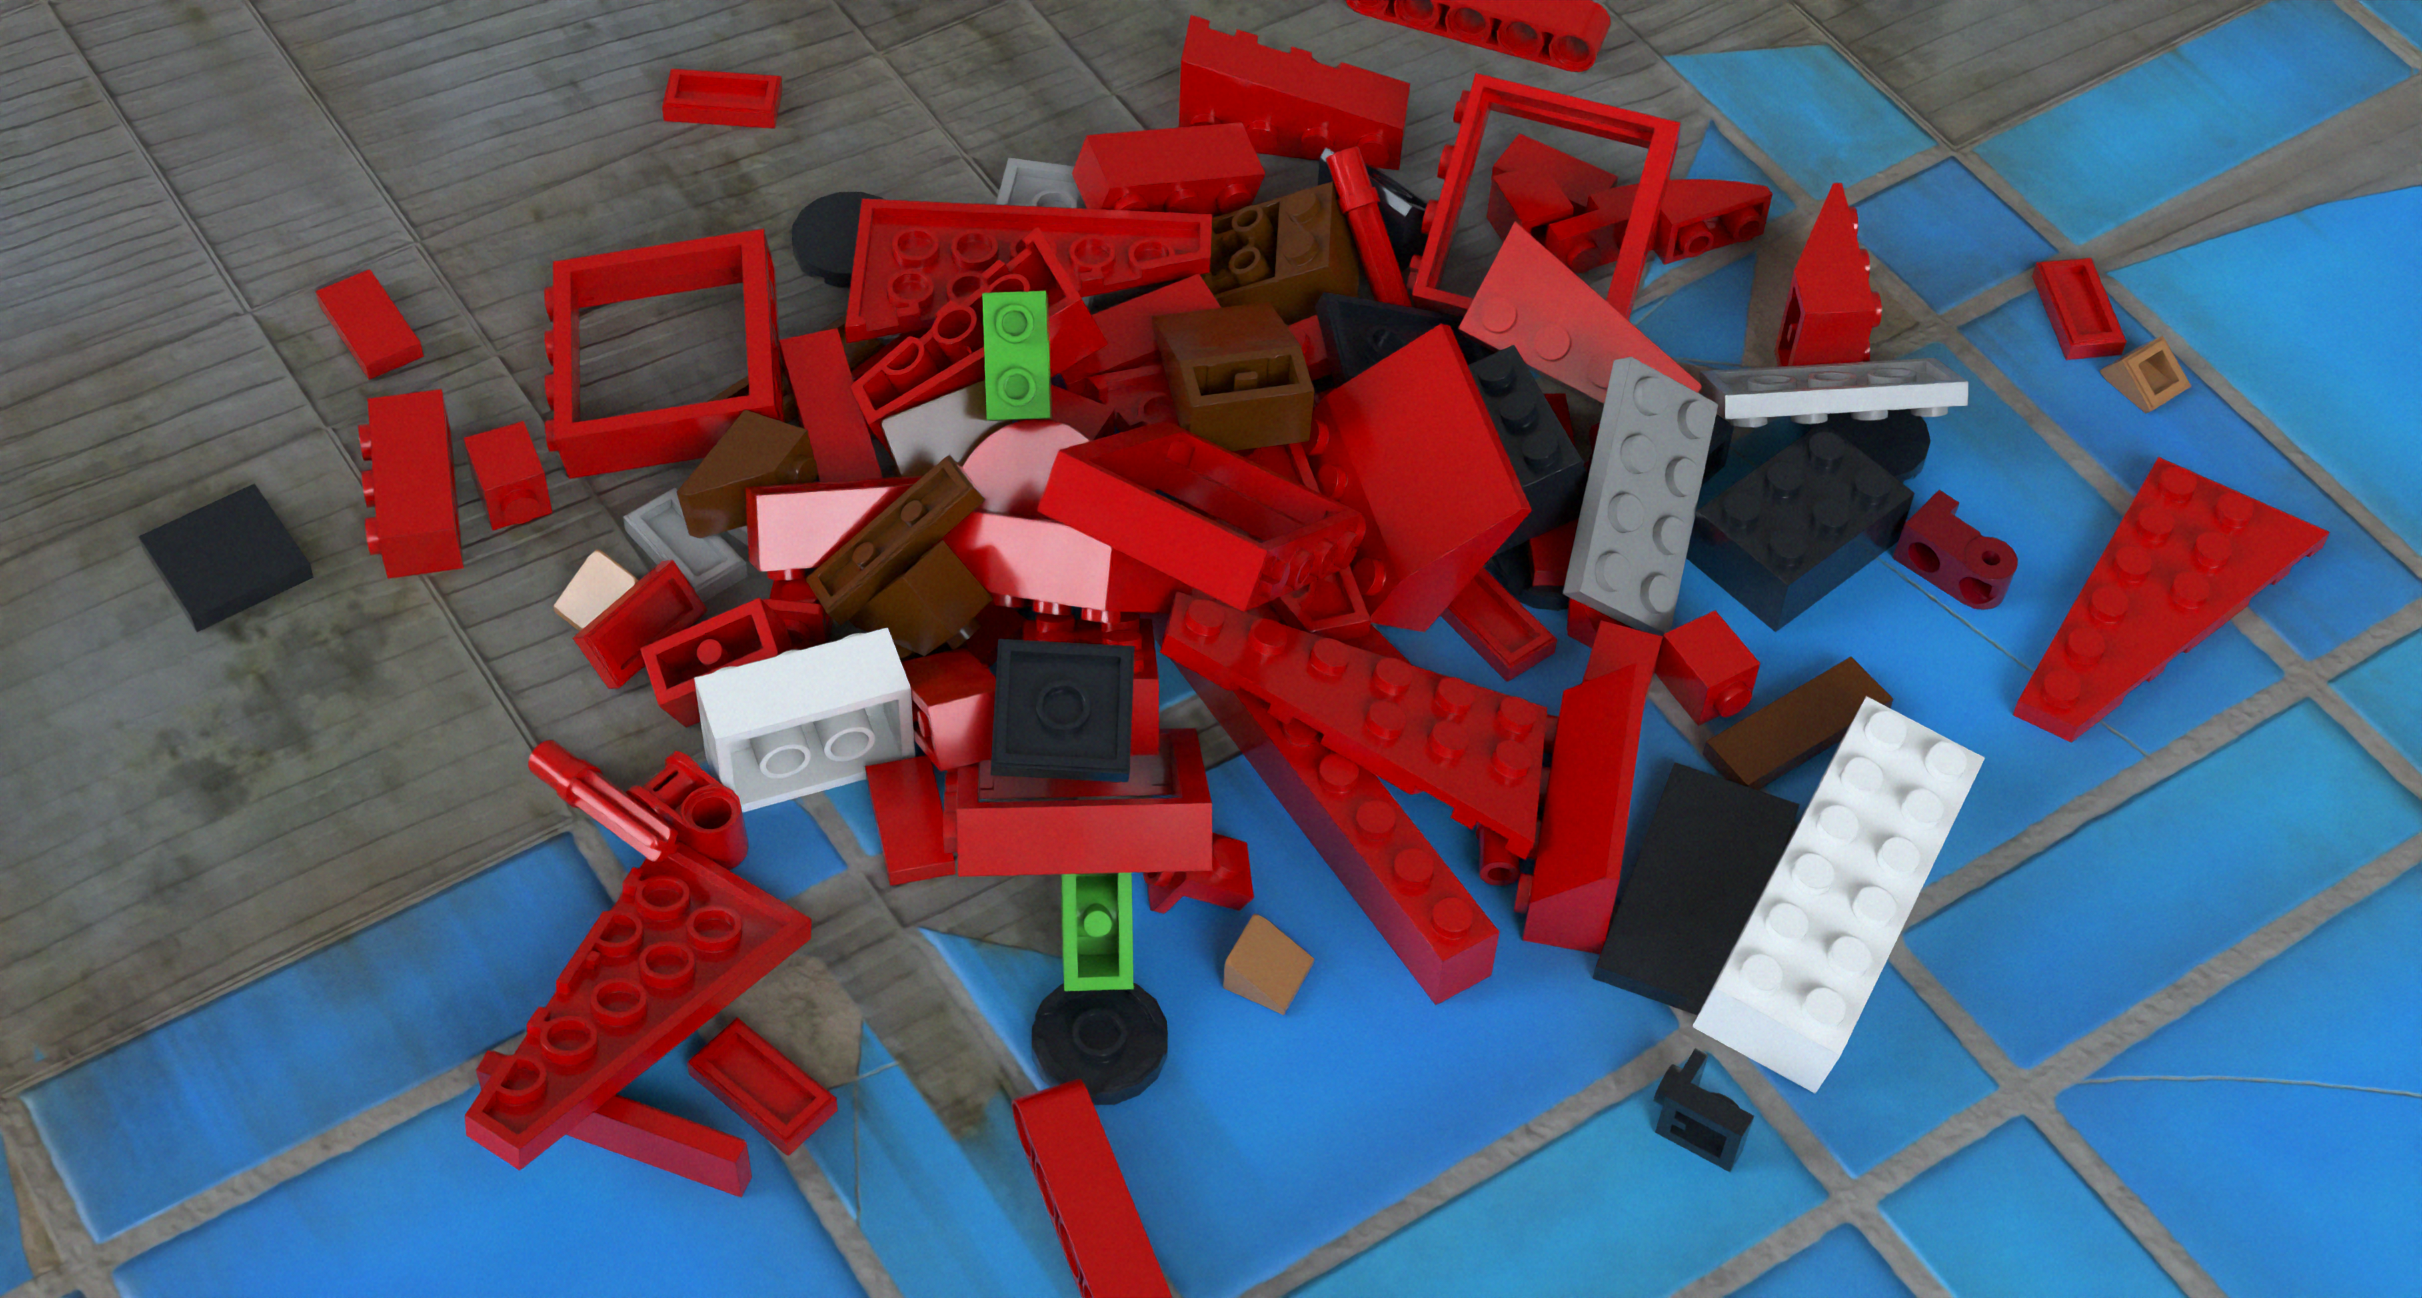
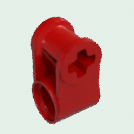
[626,751,749,870]

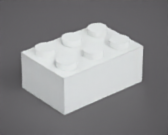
[694,628,915,813]

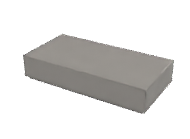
[623,488,748,602]

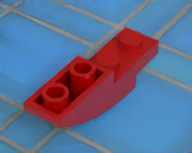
[1545,179,1773,274]

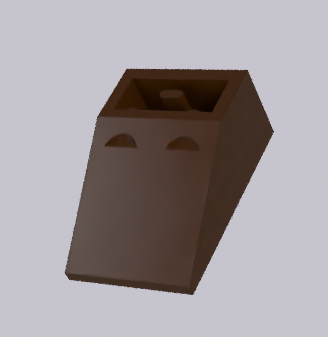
[1171,181,1360,325]
[1151,302,1315,451]

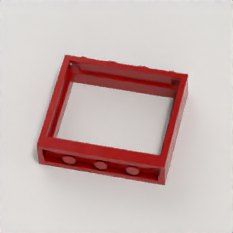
[1406,73,1681,321]
[544,228,785,479]
[1037,420,1362,612]
[943,728,1212,877]

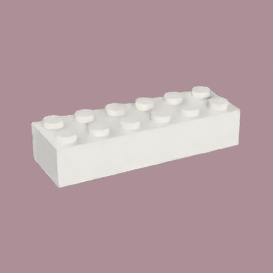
[1692,696,1985,1094]

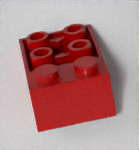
[1774,183,1882,367]

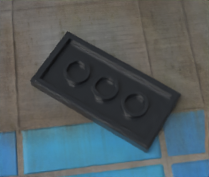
[1593,763,1800,1015]

